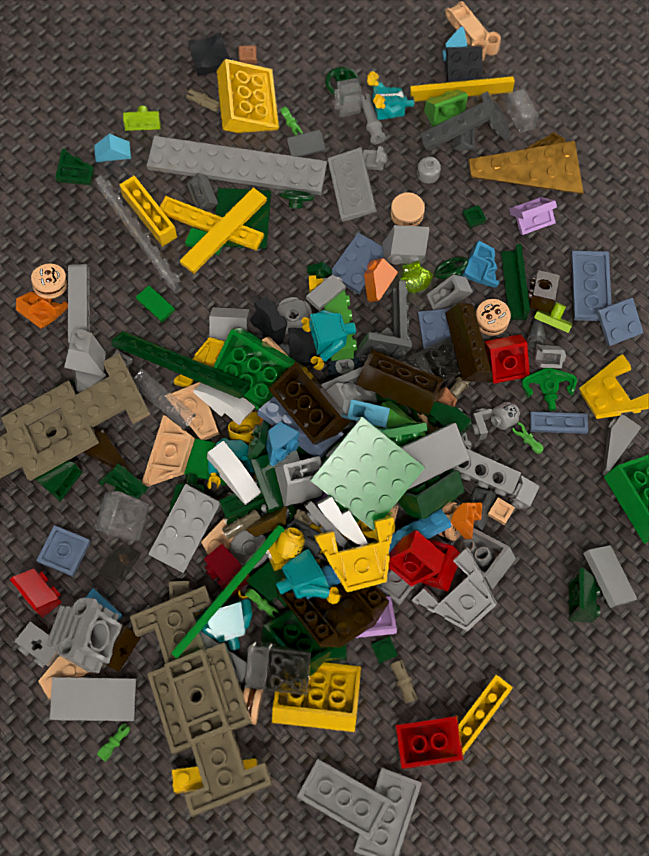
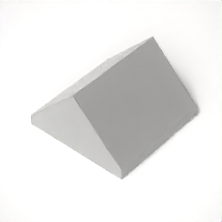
[209,307,250,341]

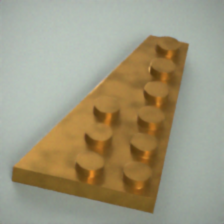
[468,141,583,195]

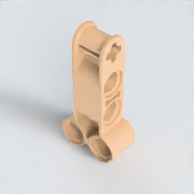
[445,1,501,60]

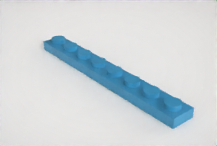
[306,509,451,599]

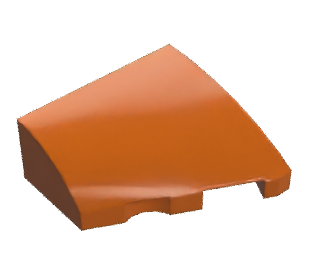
[16,291,68,329]
[451,502,482,539]

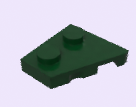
[98,464,148,501]

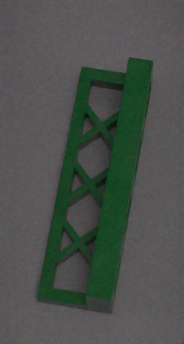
[500,244,530,321]
[219,484,266,526]

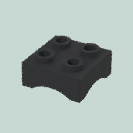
[188,33,230,76]
[446,45,483,83]
[250,296,287,345]
[288,328,330,367]

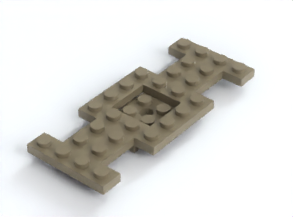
[0,353,150,481]
[130,586,273,817]

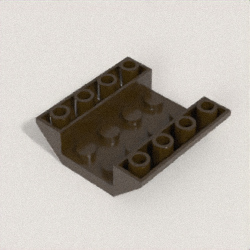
[277,549,389,647]

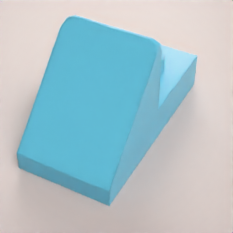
[348,399,390,427]

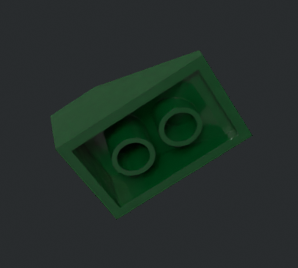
[568,568,600,623]

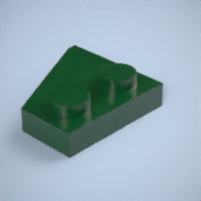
[55,149,95,186]

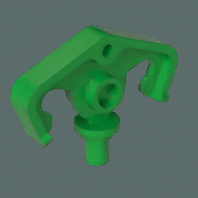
[521,368,577,411]

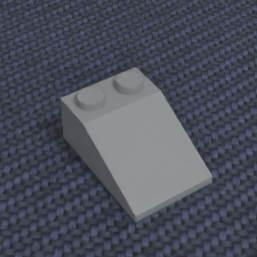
[447,528,516,590]

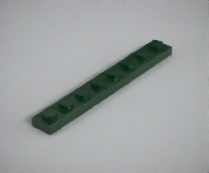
[112,331,251,399]

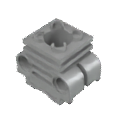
[46,598,122,673]

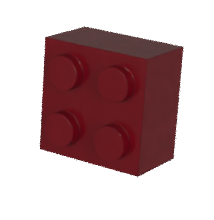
[204,544,250,597]

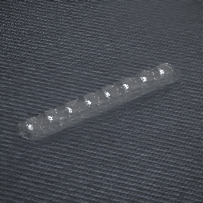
[95,175,180,293]

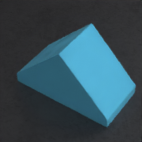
[94,134,131,162]

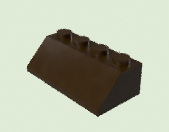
[445,302,493,383]
[356,349,443,415]
[269,362,351,445]

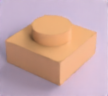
[488,497,515,525]

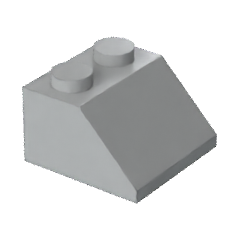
[382,225,429,265]
[64,329,106,376]

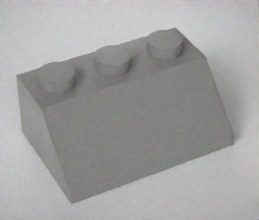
[326,383,377,429]

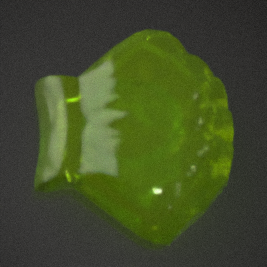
[401,260,433,293]

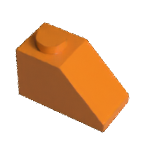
[364,258,398,302]

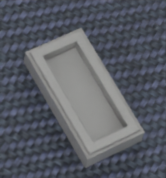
[306,274,346,311]

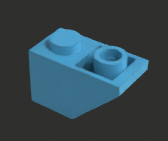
[266,422,300,466]

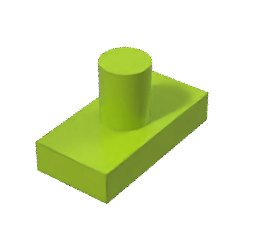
[123,106,161,131]
[534,302,573,333]

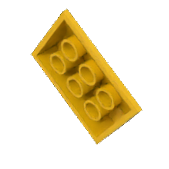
[217,59,279,133]
[272,662,361,732]

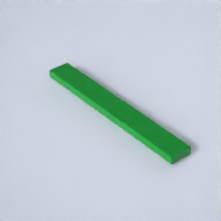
[171,525,285,659]

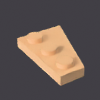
[166,382,220,440]

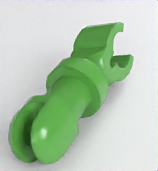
[280,106,303,136]
[512,422,544,454]
[244,588,279,618]
[97,724,130,761]

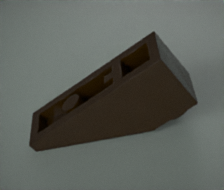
[82,427,132,474]

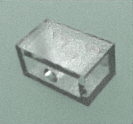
[334,78,362,117]
[506,88,539,133]

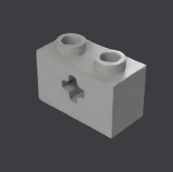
[14,622,59,668]

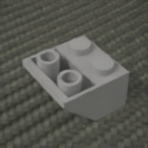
[275,456,323,506]

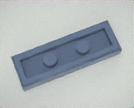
[529,412,588,434]

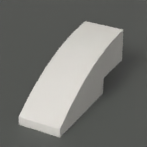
[193,383,255,425]
[207,441,261,505]
[316,496,368,546]

